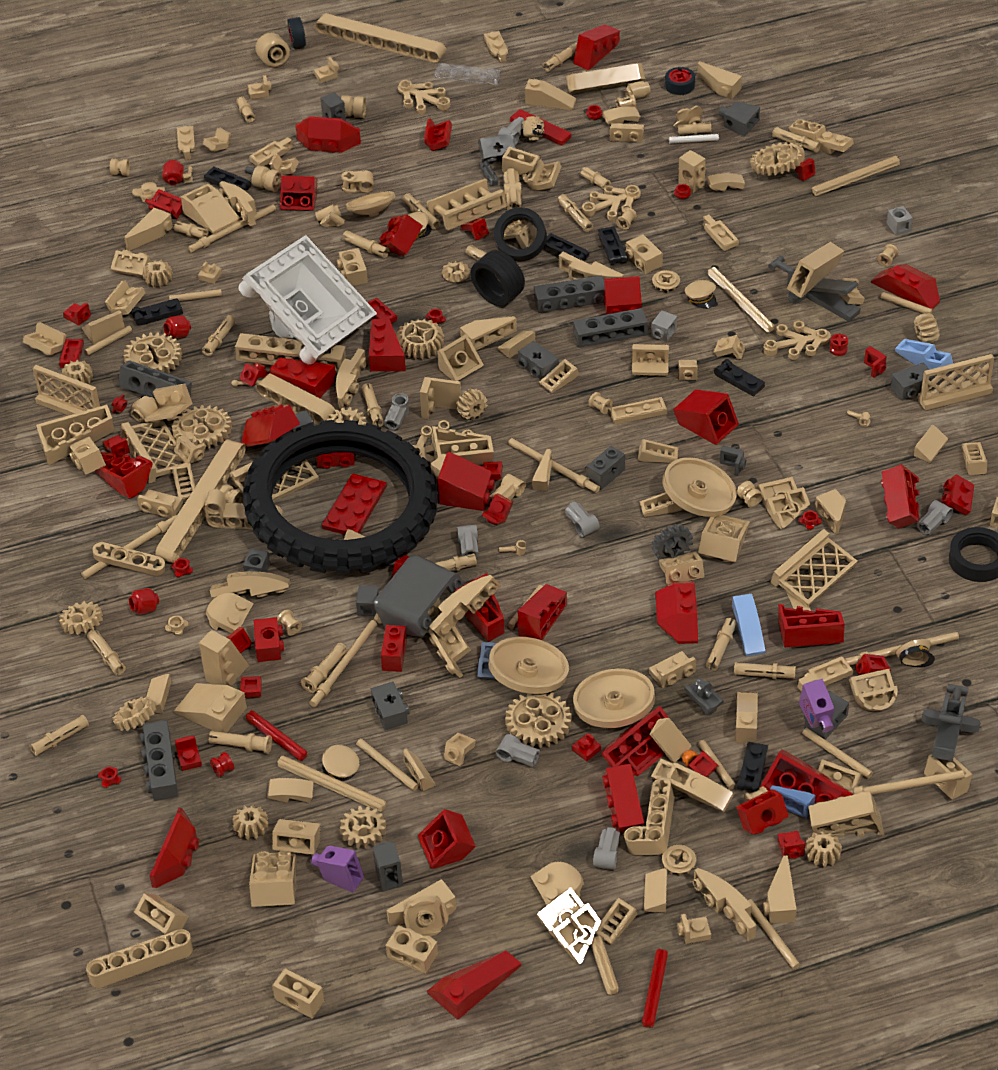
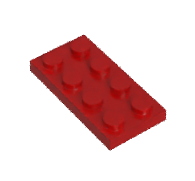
[322,473,387,535]

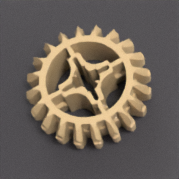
[396,319,444,360]

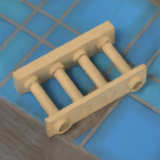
[427,179,507,230]

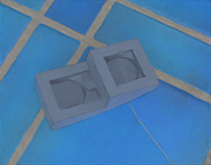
[477,642,497,679]

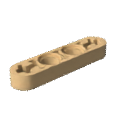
[93,542,165,576]

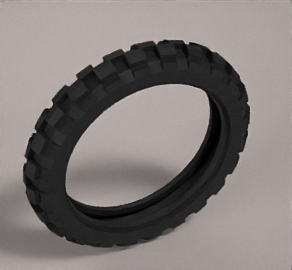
[243,420,438,574]

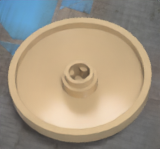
[662,458,737,517]
[488,637,569,694]
[573,669,655,728]

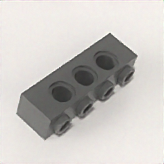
[534,275,604,313]
[573,308,648,348]
[119,361,192,398]
[140,720,179,801]

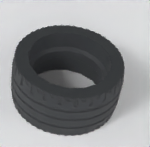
[470,250,525,306]

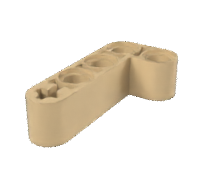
[205,489,283,529]
[624,778,674,855]

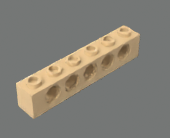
[235,333,346,373]

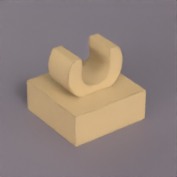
[198,261,222,284]

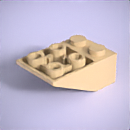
[181,184,240,233]
[249,851,296,907]

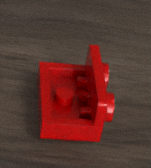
[424,118,453,151]
[145,189,183,219]
[941,474,975,515]

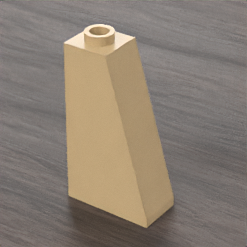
[787,242,844,298]

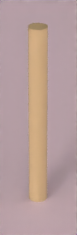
[802,727,873,779]
[356,739,419,791]
[748,899,800,969]

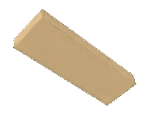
[609,397,667,425]

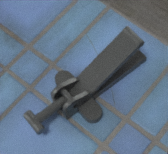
[768,255,861,322]
[922,684,980,761]

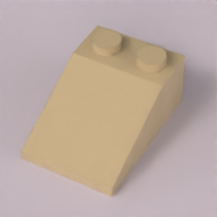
[698,515,750,562]
[174,683,247,733]

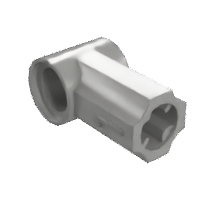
[498,117,525,145]
[384,393,409,431]
[917,500,953,535]
[565,501,600,537]
[457,525,479,558]
[495,734,540,767]
[593,827,620,870]

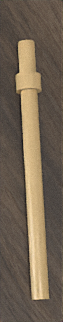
[188,204,276,252]
[508,438,600,493]
[81,515,177,579]
[309,620,377,707]
[845,632,959,665]
[849,770,965,795]

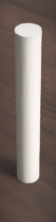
[669,134,719,144]

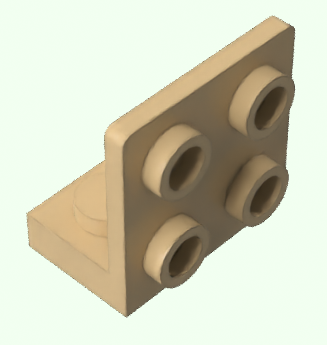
[504,220,537,249]
[420,377,461,419]
[144,384,193,423]

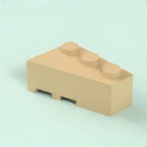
[431,426,494,465]
[199,630,250,686]
[808,791,884,837]

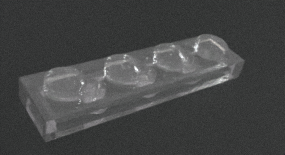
[435,63,501,85]

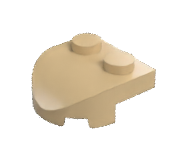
[522,159,562,191]
[206,593,254,633]
[849,669,898,711]
[530,862,584,905]

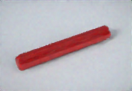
[246,710,308,761]
[642,948,668,1028]

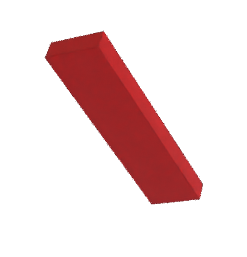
[510,109,572,146]

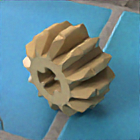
[143,260,173,288]
[914,313,939,344]
[62,359,93,387]
[456,388,488,420]
[232,804,268,840]
[805,831,842,868]

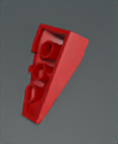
[94,452,153,499]
[759,749,854,804]
[427,950,522,1020]

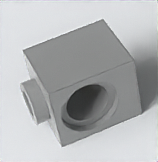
[887,206,913,236]
[651,311,677,342]

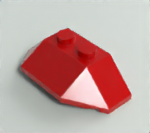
[295,116,361,153]
[871,264,940,310]
[655,581,698,644]
[601,706,669,777]
[149,807,199,888]

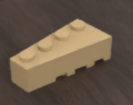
[36,405,115,465]

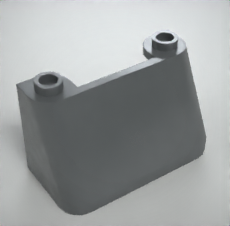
[374,555,464,637]

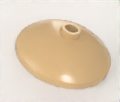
[346,191,395,217]

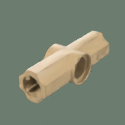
[504,168,522,210]

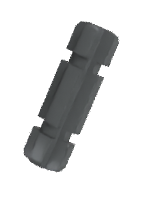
[480,161,499,186]

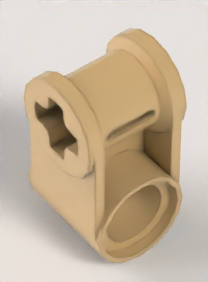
[342,170,374,194]

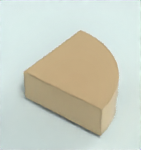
[321,212,345,228]

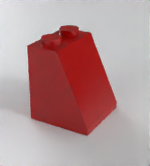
[673,389,739,445]
[438,452,495,511]

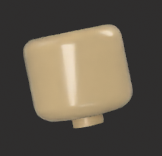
[256,33,290,67]

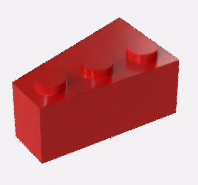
[573,24,620,71]
[369,319,406,372]
[270,358,336,398]
[881,464,919,529]
[454,573,505,642]
[517,584,567,640]
[778,604,845,648]
[602,764,644,834]

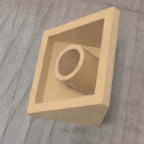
[82,310,125,345]
[438,334,484,381]

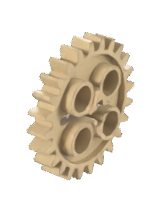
[750,142,805,176]
[123,332,182,374]
[172,405,232,448]
[505,693,572,748]

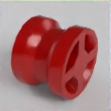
[830,333,849,356]
[210,752,235,777]

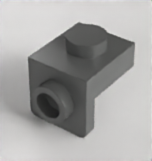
[720,446,747,476]

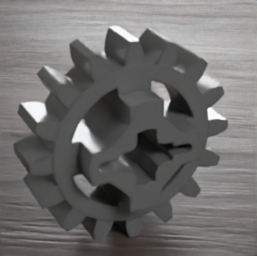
[651,524,693,559]

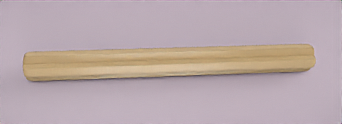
[812,156,900,196]
[708,267,774,333]
[277,755,387,812]

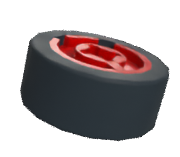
[287,17,306,48]
[665,67,695,95]

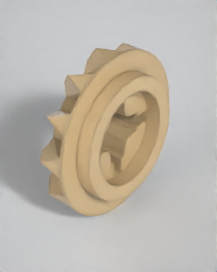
[442,261,470,282]
[652,270,680,292]
[662,845,696,876]

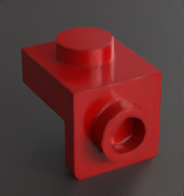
[864,346,887,378]
[239,362,271,386]

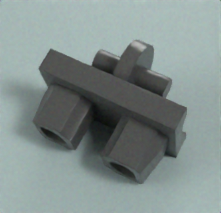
[684,677,724,716]

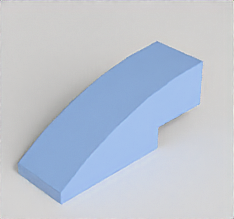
[895,339,953,369]
[732,594,765,656]

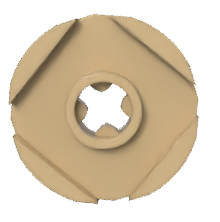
[404,895,448,937]

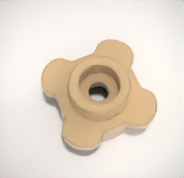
[165,616,188,635]

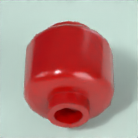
[162,160,184,186]
[163,315,191,339]
[129,588,159,615]

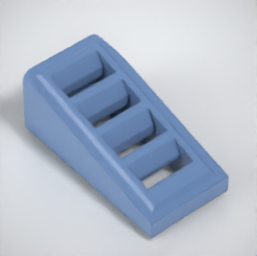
[770,785,815,818]

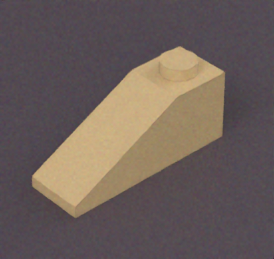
[697,61,742,99]
[525,79,576,110]
[124,208,173,251]
[460,316,517,350]
[735,692,758,744]
[763,856,797,924]
[386,879,457,925]

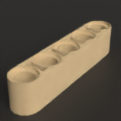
[566,63,645,93]
[256,374,335,425]
[86,929,193,988]

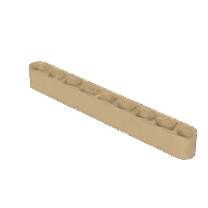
[315,13,446,63]
[155,439,246,563]

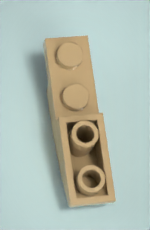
[789,119,853,154]
[218,181,257,226]
[559,252,624,280]
[336,348,367,411]
[210,571,291,597]
[429,575,500,638]
[651,759,734,812]
[693,868,756,941]

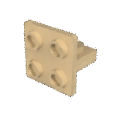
[632,344,669,376]

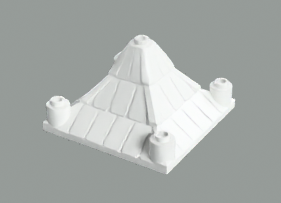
[239,235,377,364]

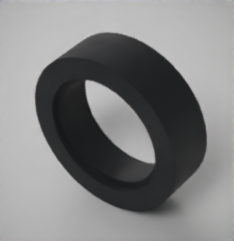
[494,207,547,262]
[949,527,998,582]

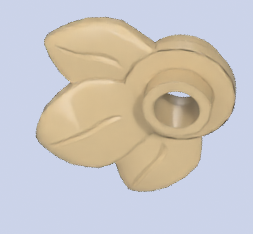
[674,106,702,128]
[132,182,165,202]

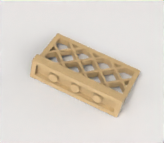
[917,354,994,410]
[33,365,100,415]
[121,420,191,483]
[231,460,319,502]
[771,529,858,607]

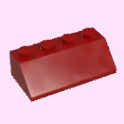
[241,404,300,447]

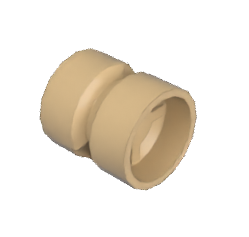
[341,95,366,118]
[252,165,282,192]

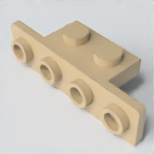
[426,622,471,678]

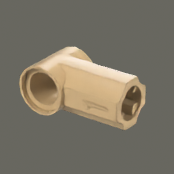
[489,474,526,502]

